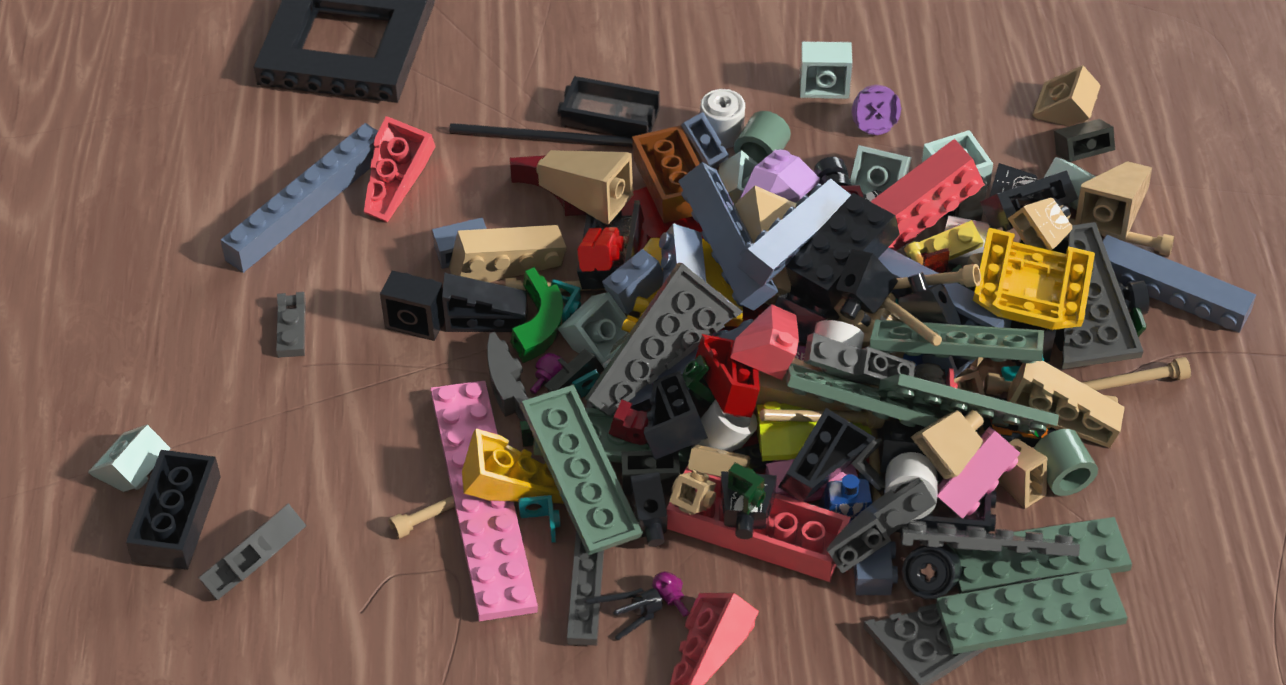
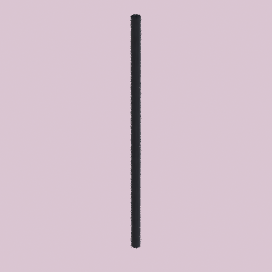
[449,123,723,147]

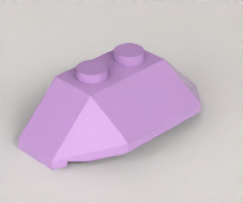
[740,150,820,202]

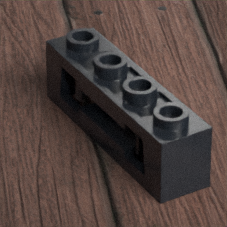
[980,170,1078,231]

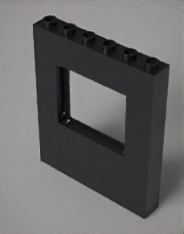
[254,0,436,103]

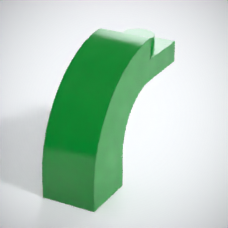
[510,267,563,363]

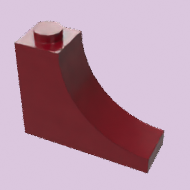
[510,155,587,216]

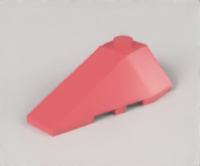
[364,116,435,223]
[730,304,799,380]
[670,593,759,685]

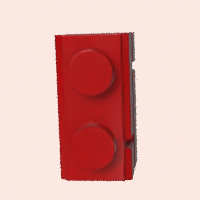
[577,227,624,272]

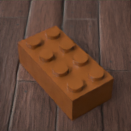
[632,125,700,223]

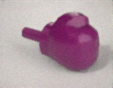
[530,353,565,394]
[652,571,690,617]

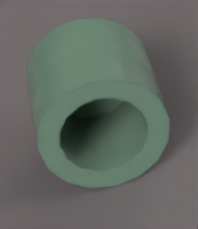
[734,111,791,164]
[1033,429,1098,496]

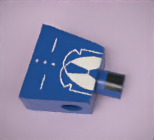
[818,474,872,522]

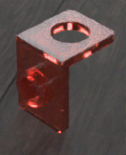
[910,248,950,274]

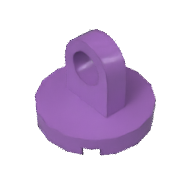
[852,85,901,135]

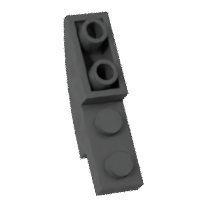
[488,332,528,421]
[804,333,915,386]
[826,478,937,574]
[198,503,307,600]

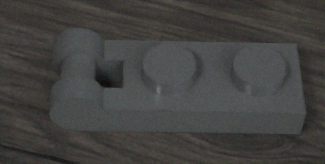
[276,292,306,358]

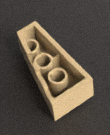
[449,225,566,282]
[1007,361,1125,448]

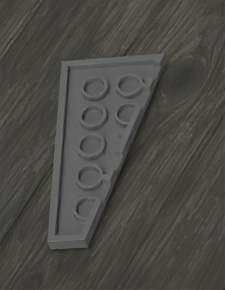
[1062,222,1144,369]
[585,263,743,416]
[900,520,1080,556]
[863,577,1043,685]

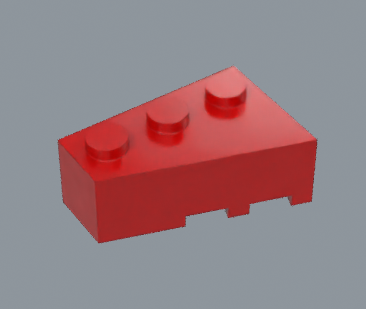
[695,334,760,418]

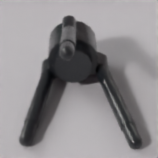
[584,588,662,640]

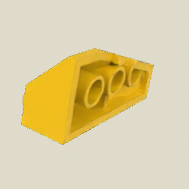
[462,429,564,504]

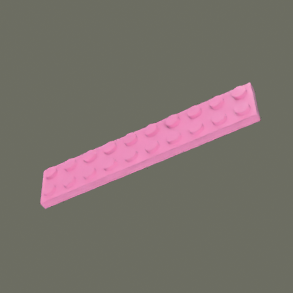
[431,381,538,621]

